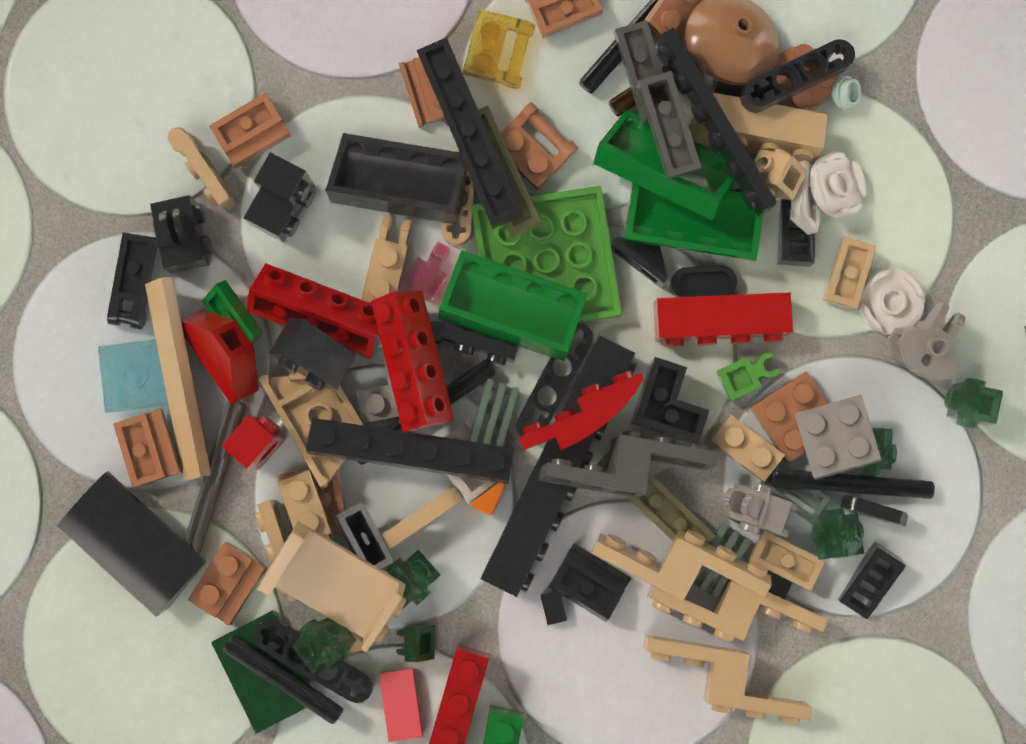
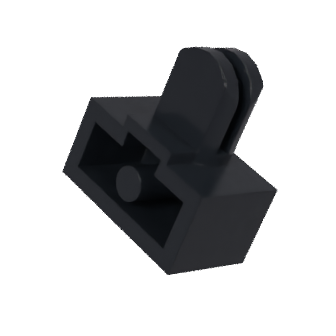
[150,195,212,274]
[269,318,356,391]

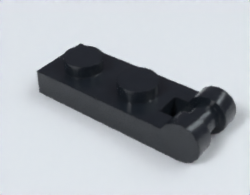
[107,232,157,330]
[430,321,518,366]

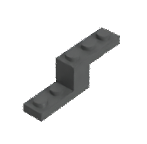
[614,20,701,180]
[539,431,718,498]

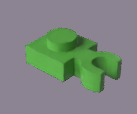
[716,352,781,401]

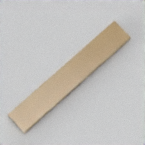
[145,276,211,481]

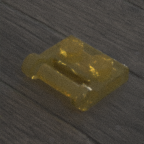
[463,9,535,89]

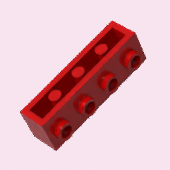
[246,263,380,359]
[371,290,454,432]

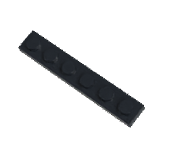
[657,27,777,217]
[416,37,524,229]
[306,418,514,484]

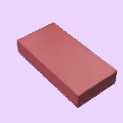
[379,667,423,742]

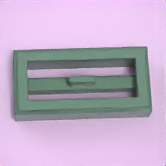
[468,378,519,446]
[759,461,833,525]
[693,523,752,598]

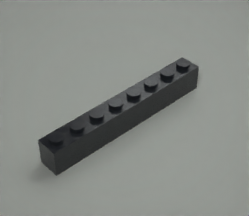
[480,335,637,597]

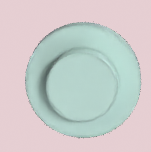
[832,76,861,109]

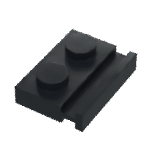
[548,543,632,622]

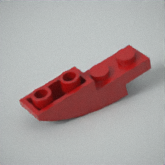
[518,370,644,451]

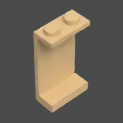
[257,521,407,653]

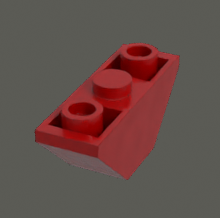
[181,310,258,405]

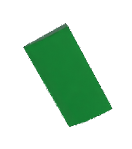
[593,110,736,220]
[624,183,763,261]
[438,250,588,361]

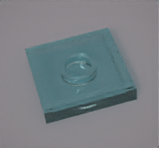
[98,339,169,413]

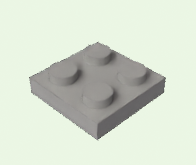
[795,394,882,480]

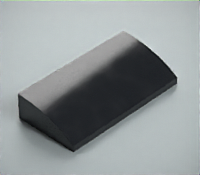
[325,133,468,225]
[57,471,207,617]

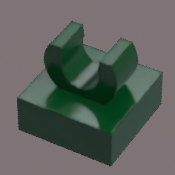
[396,624,435,662]

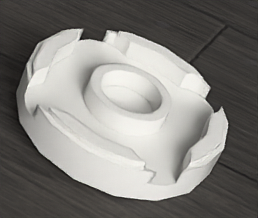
[809,152,867,218]
[858,269,926,335]

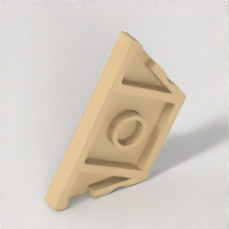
[258,373,363,489]

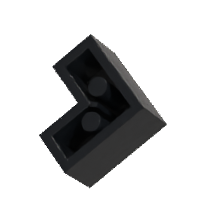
[244,152,316,243]
[631,357,710,443]

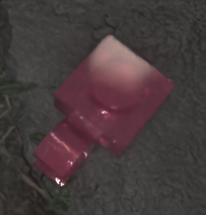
[401,242,451,303]

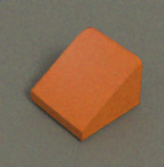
[468,482,505,515]

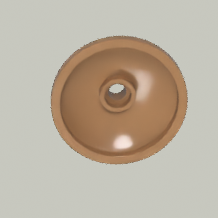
[685,0,780,85]

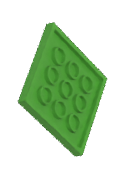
[471,186,622,323]

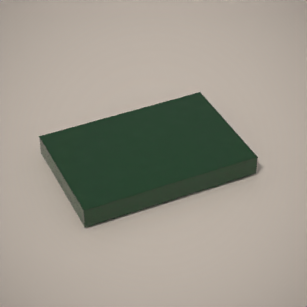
[211,610,311,734]

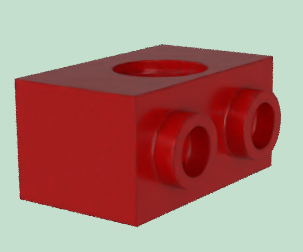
[221,415,285,470]

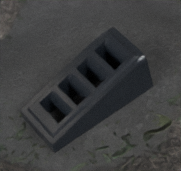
[777,199,815,267]
[838,541,906,619]

